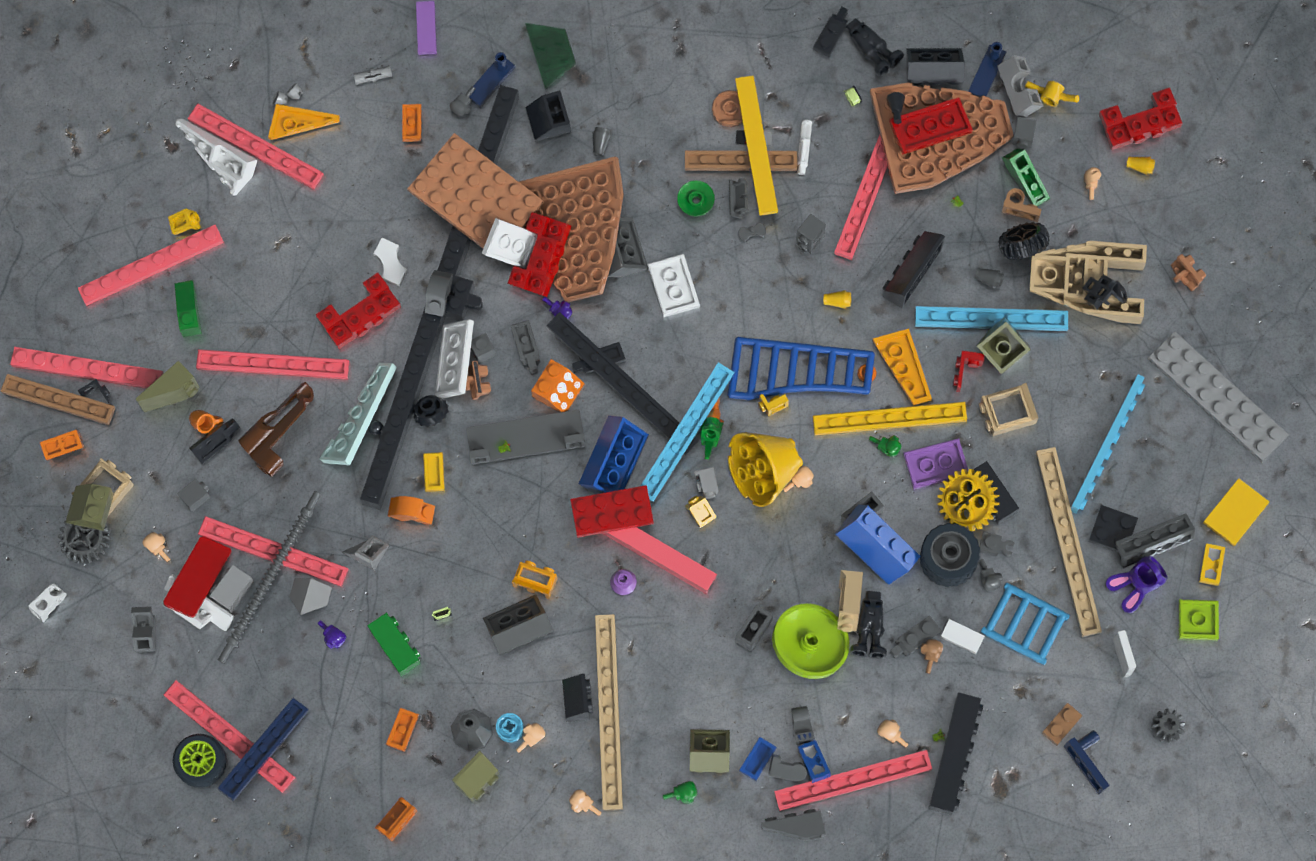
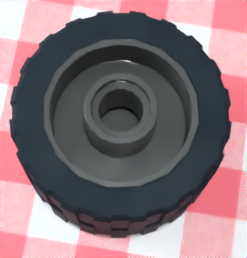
[919,523,980,587]

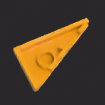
[268,104,340,140]

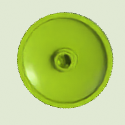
[772,604,850,679]

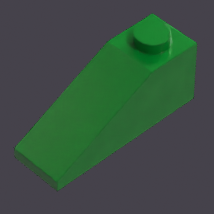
[1002,148,1050,206]
[174,280,202,337]

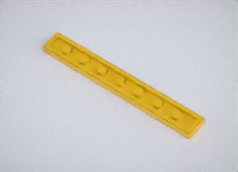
[735,75,778,216]
[812,402,967,436]

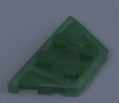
[525,23,576,90]

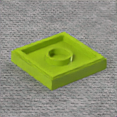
[1178,599,1219,640]

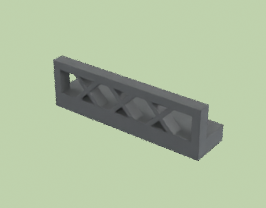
[1115,513,1195,568]

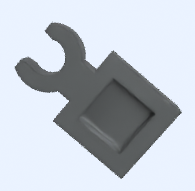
[979,531,1014,557]

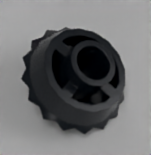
[413,395,449,427]

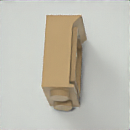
[979,383,1038,436]
[71,458,134,516]
[837,570,863,632]

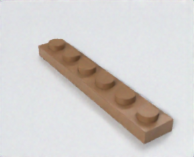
[685,151,797,171]
[1,374,115,425]

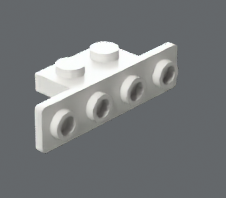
[164,574,234,631]

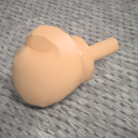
[1084,167,1101,200]
[783,466,814,492]
[142,532,171,562]
[877,719,909,748]
[516,723,546,753]
[569,789,602,816]

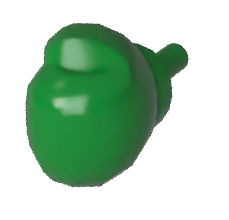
[869,435,902,457]
[663,781,697,804]

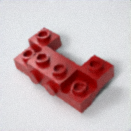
[1099,87,1183,150]
[507,212,572,297]
[316,273,401,349]

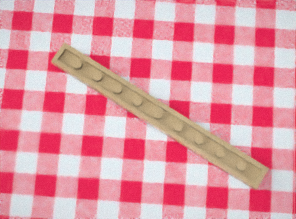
[1036,447,1102,637]
[595,614,623,811]

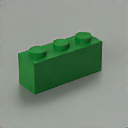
[367,612,421,677]

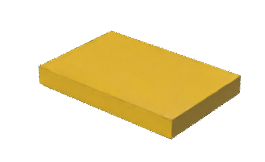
[1203,478,1270,547]

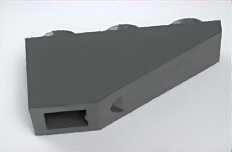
[762,809,825,841]

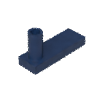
[968,42,1007,98]
[469,52,515,108]
[1063,730,1110,795]

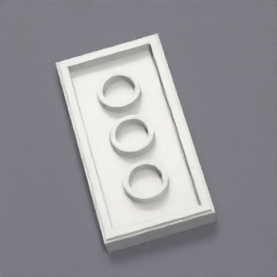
[434,319,474,398]

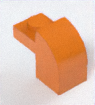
[388,496,435,525]

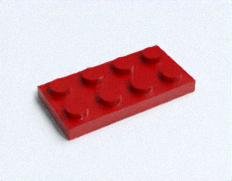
[889,97,973,155]
[570,485,654,538]

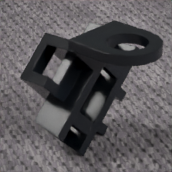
[1082,274,1128,310]

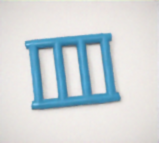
[980,582,1070,665]

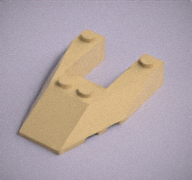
[1029,241,1147,324]

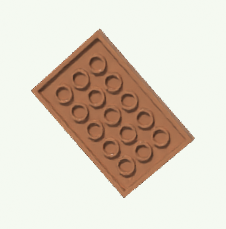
[407,133,543,248]

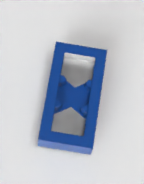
[798,740,831,783]

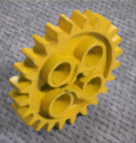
[937,469,999,531]

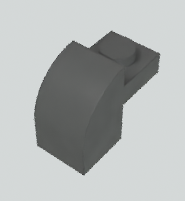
[425,270,453,316]
[131,607,156,652]

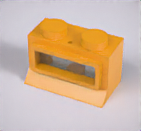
[512,560,557,599]

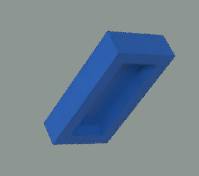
[739,737,777,781]

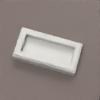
[940,619,985,654]

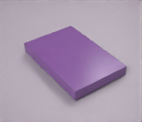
[903,438,969,490]

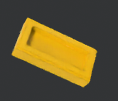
[423,452,445,492]

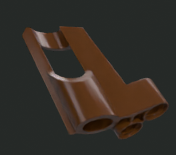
[238,382,314,477]

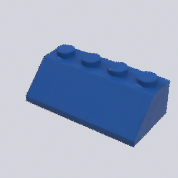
[578,415,649,494]
[835,504,921,585]

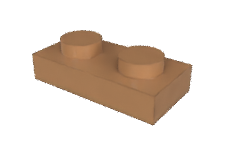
[1042,703,1083,746]

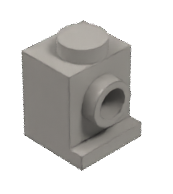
[694,467,718,499]

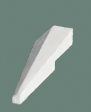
[175,118,257,196]

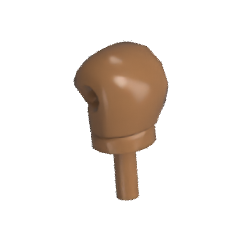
[921,639,943,674]

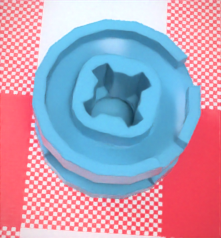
[496,713,524,743]

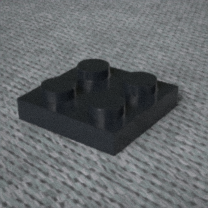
[1088,505,1138,553]

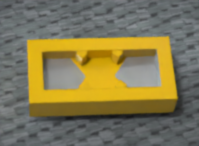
[1199,543,1225,586]

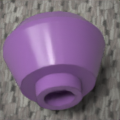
[610,569,637,595]

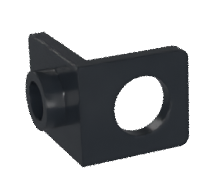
[78,379,112,405]

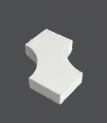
[373,238,407,287]

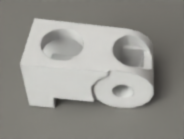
[28,583,66,623]

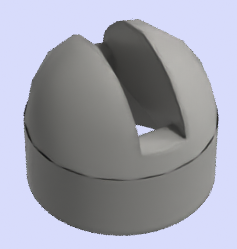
[286,83,303,100]
[273,91,288,106]

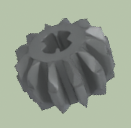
[1151,709,1186,743]

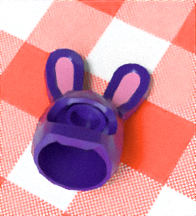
[1106,556,1168,613]

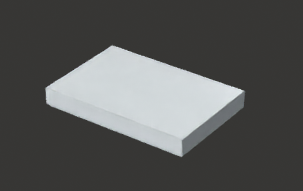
[482,218,538,269]
[647,254,700,317]

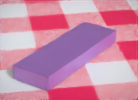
[416,1,437,55]

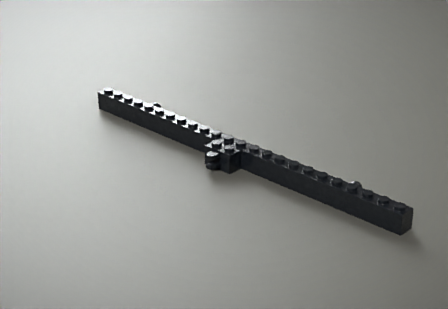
[360,85,519,510]

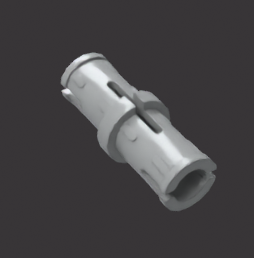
[353,65,392,85]

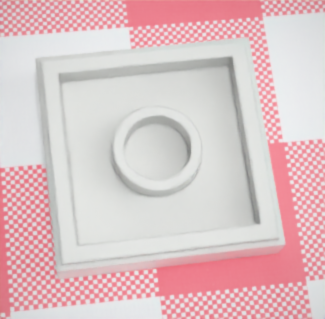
[1113,630,1136,677]

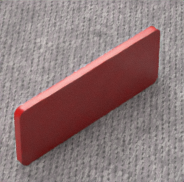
[163,536,231,618]

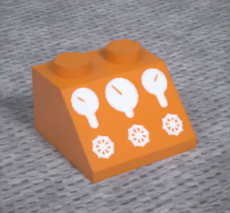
[531,359,585,413]

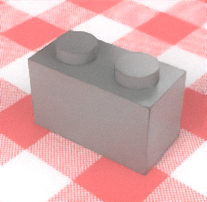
[210,565,254,613]

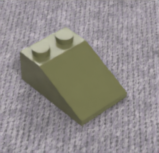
[136,361,200,412]

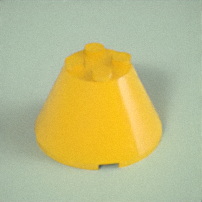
[728,432,803,507]

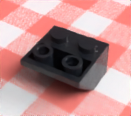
[525,91,571,142]
[562,673,593,722]

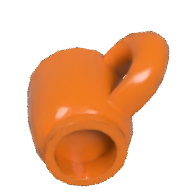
[189,410,224,434]

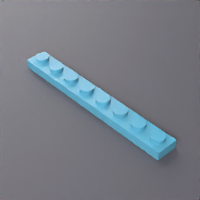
[915,306,1068,331]
[641,362,735,502]
[1071,374,1145,514]

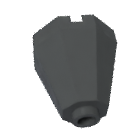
[451,709,493,752]

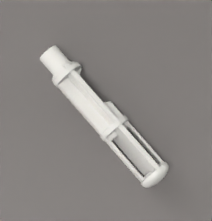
[797,119,812,175]

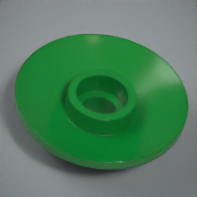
[677,180,715,217]

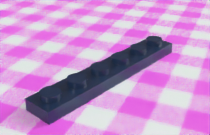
[218,698,309,802]

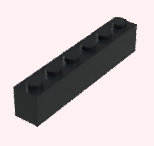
[929,692,983,815]

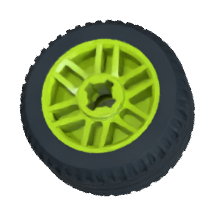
[172,734,227,788]

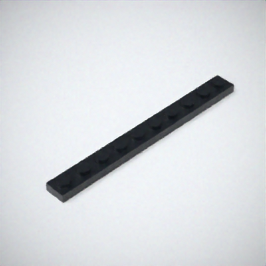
[546,312,699,455]

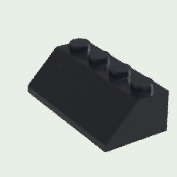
[882,231,945,308]

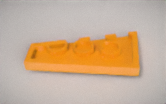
[872,328,932,406]

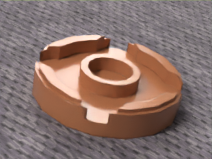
[712,90,743,127]

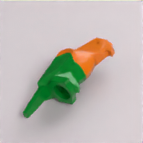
[701,397,724,460]

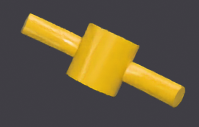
[1025,81,1079,107]

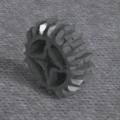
[58,521,111,564]

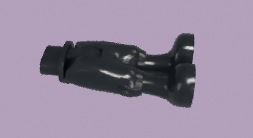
[846,18,904,76]
[850,591,887,659]

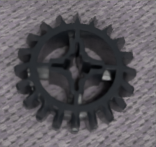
[998,222,1050,260]

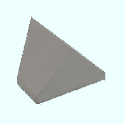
[342,536,389,570]
[289,578,332,615]

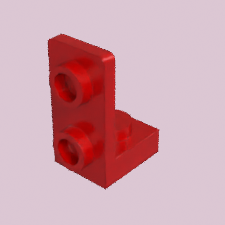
[953,351,984,392]

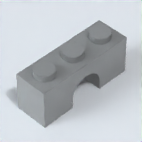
[997,55,1043,117]

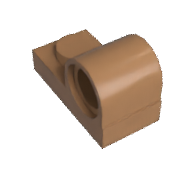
[1001,188,1042,222]

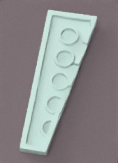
[320,363,397,465]

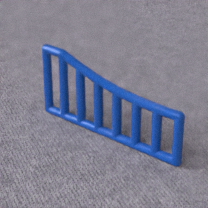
[728,337,875,400]

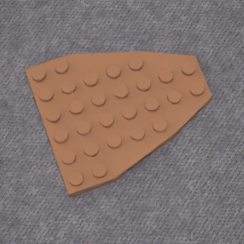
[870,83,1014,194]
[519,157,624,302]

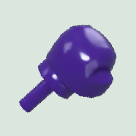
[543,297,573,319]
[318,620,347,649]

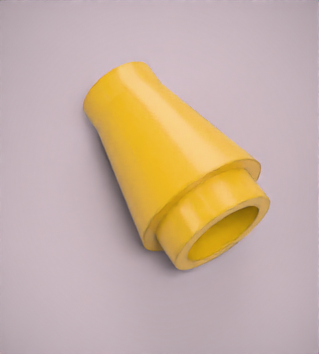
[1126,156,1155,175]
[823,290,851,309]

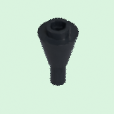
[886,92,905,124]

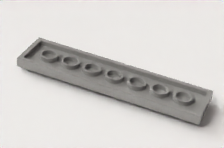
[1148,332,1289,463]

